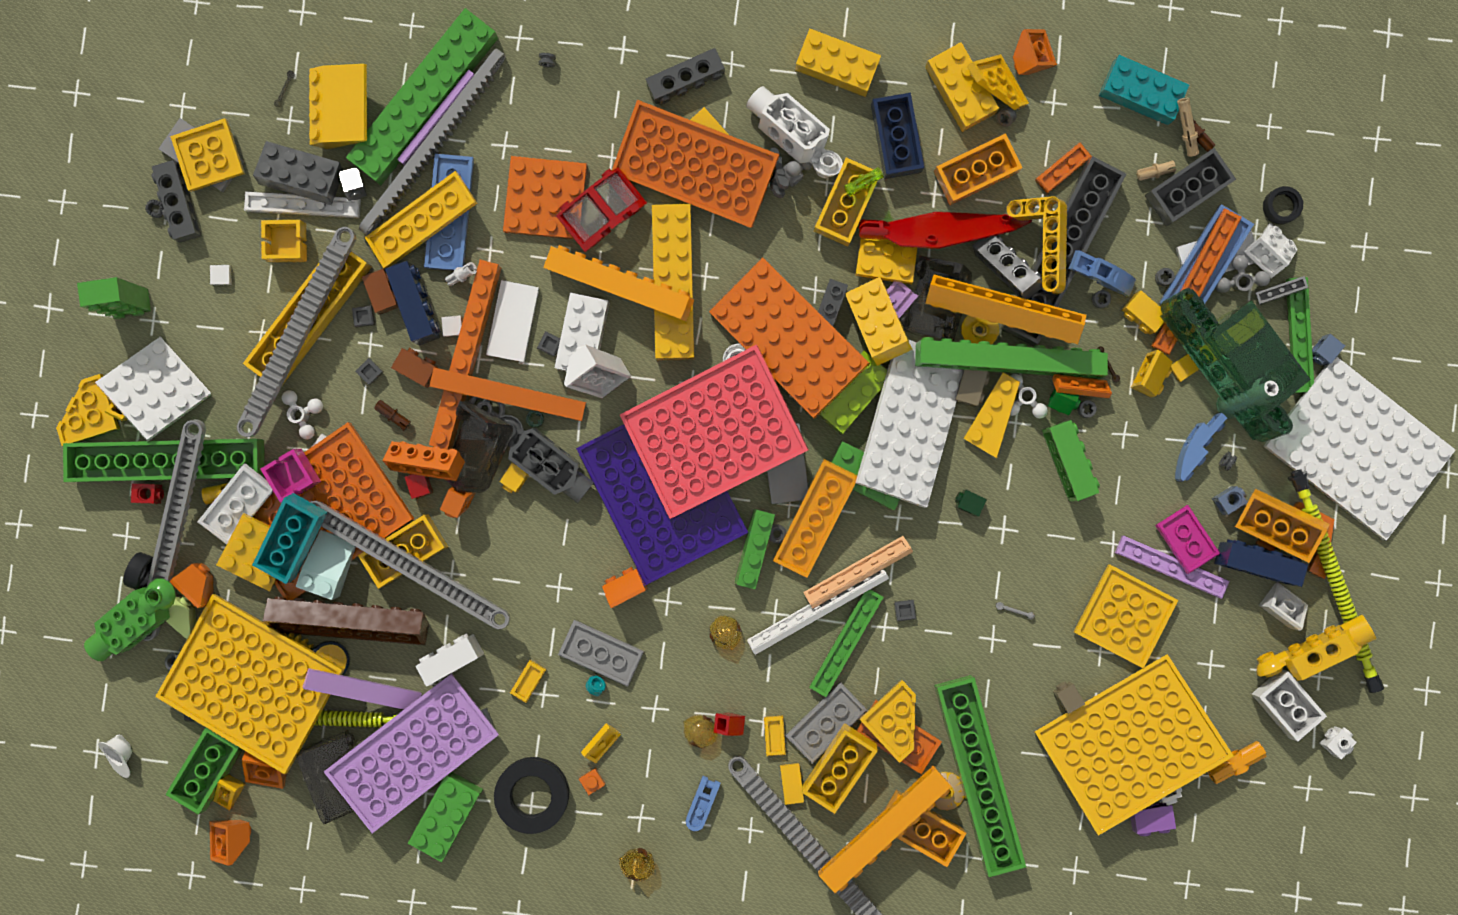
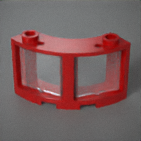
[556,167,647,252]

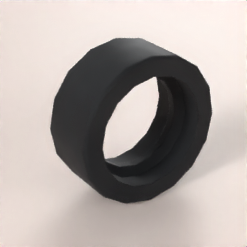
[1263,186,1304,224]
[123,552,153,590]

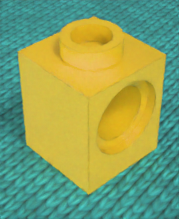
[499,462,529,493]

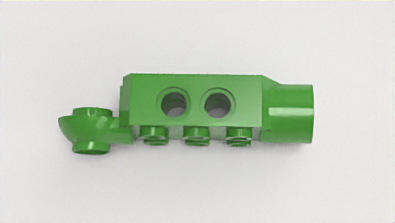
[84,578,176,661]

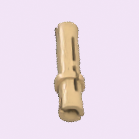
[1177,98,1200,157]

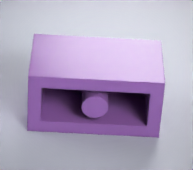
[1130,803,1176,836]

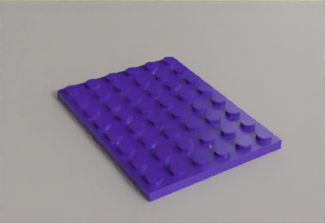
[576,424,748,585]

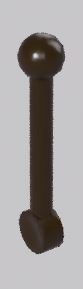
[1097,346,1120,382]

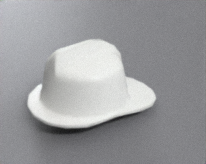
[98,734,132,778]

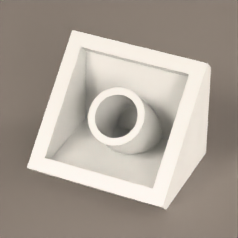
[1259,582,1308,631]

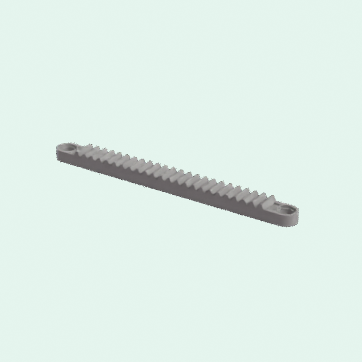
[359,49,506,236]
[237,227,356,437]
[143,419,206,641]
[310,501,510,629]
[728,755,883,915]

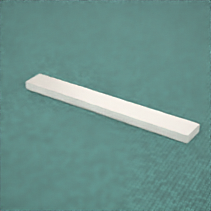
[747,569,889,655]

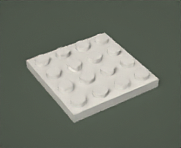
[95,337,211,442]

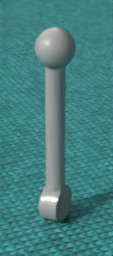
[996,602,1035,620]

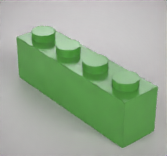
[734,509,775,589]

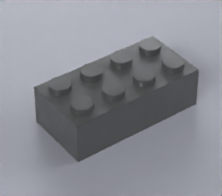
[253,141,344,205]
[1145,148,1236,226]

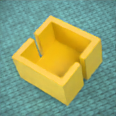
[261,220,307,263]

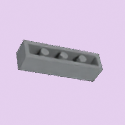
[1256,276,1308,305]

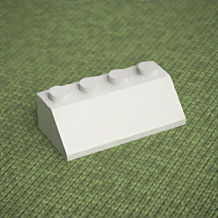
[564,345,631,398]

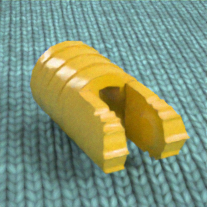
[202,483,228,505]

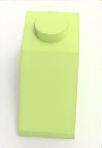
[166,596,197,639]

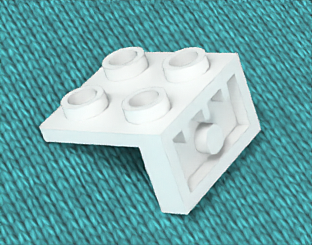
[1244,223,1298,278]

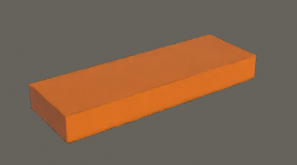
[1035,143,1092,194]
[1052,374,1112,398]

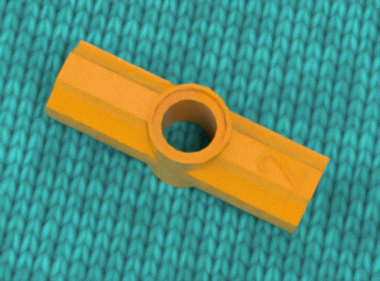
[1207,741,1267,784]

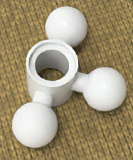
[1010,374,1048,419]
[282,390,323,440]

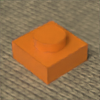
[579,767,606,795]

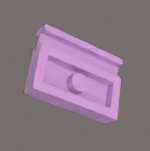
[887,281,918,318]

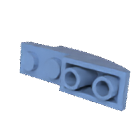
[1069,250,1136,297]
[1175,413,1227,481]

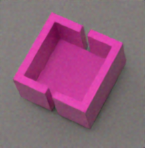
[260,448,321,503]

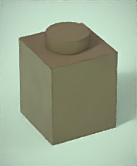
[1053,681,1085,714]

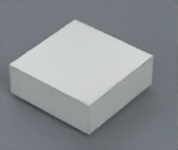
[210,265,232,285]
[442,316,462,337]

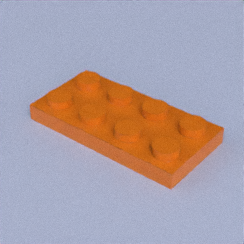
[856,700,942,775]

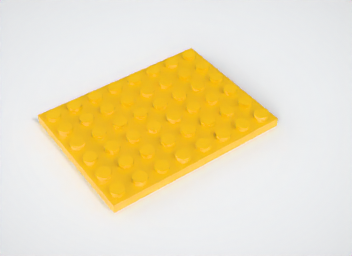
[155,594,345,774]
[1034,654,1234,836]

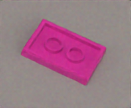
[1155,505,1220,574]

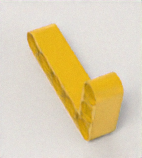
[1007,196,1067,294]

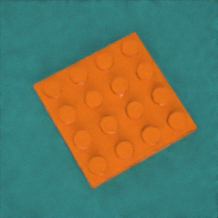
[503,156,587,239]

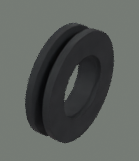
[494,757,569,834]

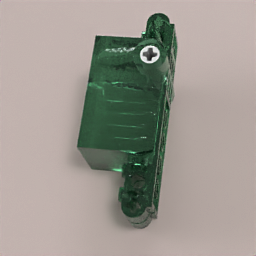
[1160,288,1311,442]

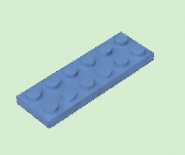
[424,154,474,271]
[1158,204,1254,323]

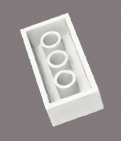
[554,293,610,372]

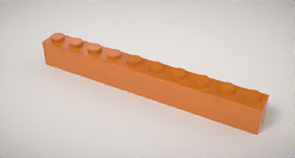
[429,259,502,450]

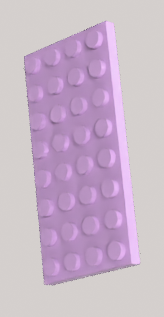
[324,673,499,833]

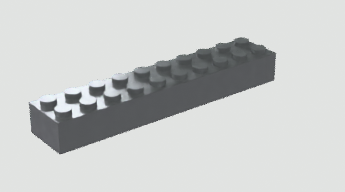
[1000,156,1126,346]

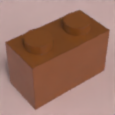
[362,269,399,315]
[391,347,438,388]

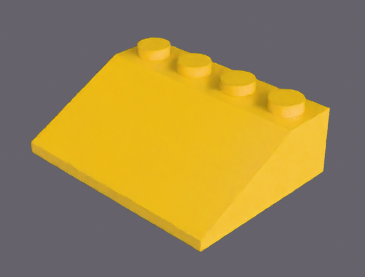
[309,64,367,149]

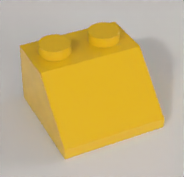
[1130,350,1173,397]

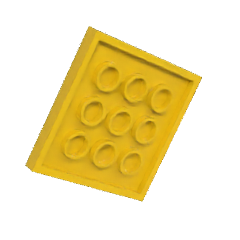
[1074,564,1178,669]

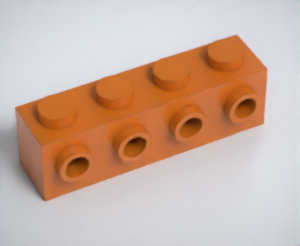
[382,441,465,481]

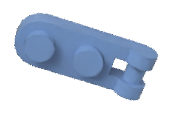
[686,776,721,831]

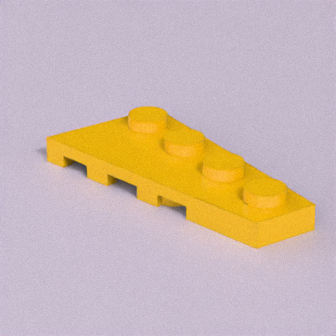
[964,372,1021,458]

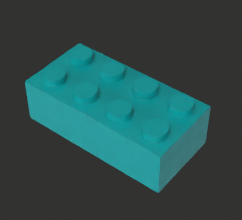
[1098,55,1189,125]
[252,493,328,584]

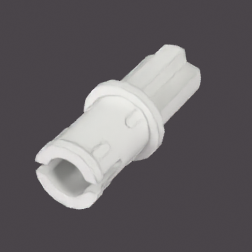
[445,262,477,286]

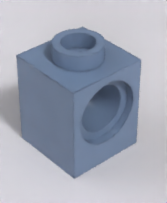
[1312,334,1345,365]
[1212,486,1248,515]

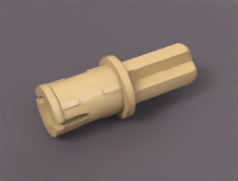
[1136,160,1176,181]

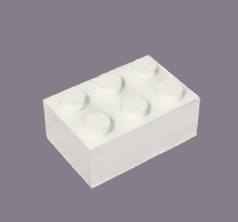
[415,633,484,687]
[1251,670,1327,742]

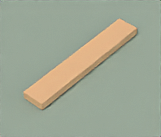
[803,536,913,609]

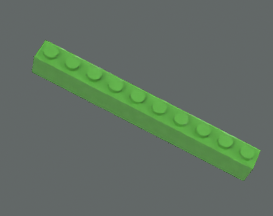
[915,337,1108,379]

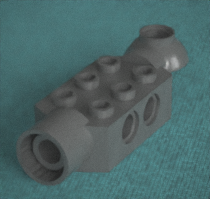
[491,415,594,504]

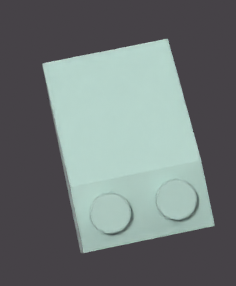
[296,530,356,600]

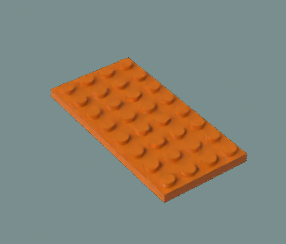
[612,100,780,228]
[709,258,870,419]

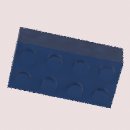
[871,92,924,179]
[385,261,441,346]
[1214,539,1308,587]

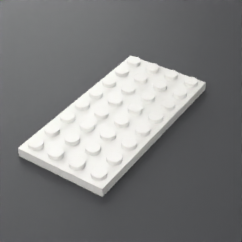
[855,339,964,508]

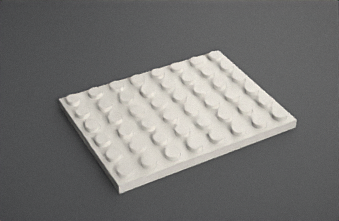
[1263,357,1455,541]

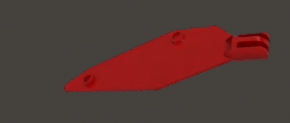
[859,211,1032,249]

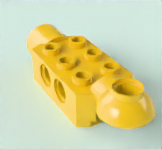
[1256,615,1377,681]

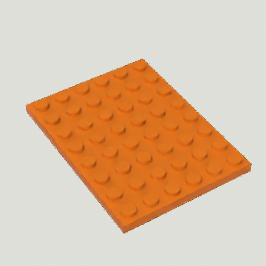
[253,422,414,601]

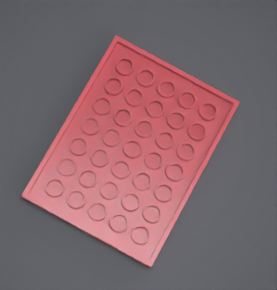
[620,345,809,519]

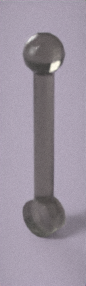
[274,70,295,107]

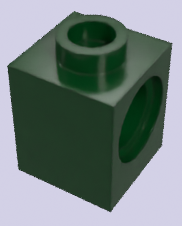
[955,489,987,517]

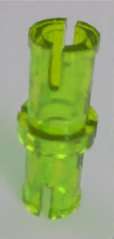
[844,167,884,196]

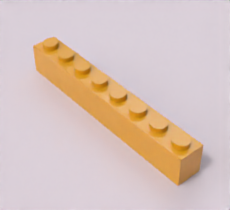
[543,245,695,321]
[925,275,1086,344]
[818,766,952,893]

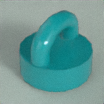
[585,676,606,696]

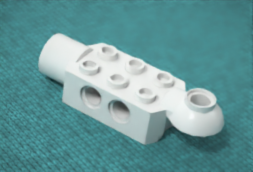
[747,86,843,178]

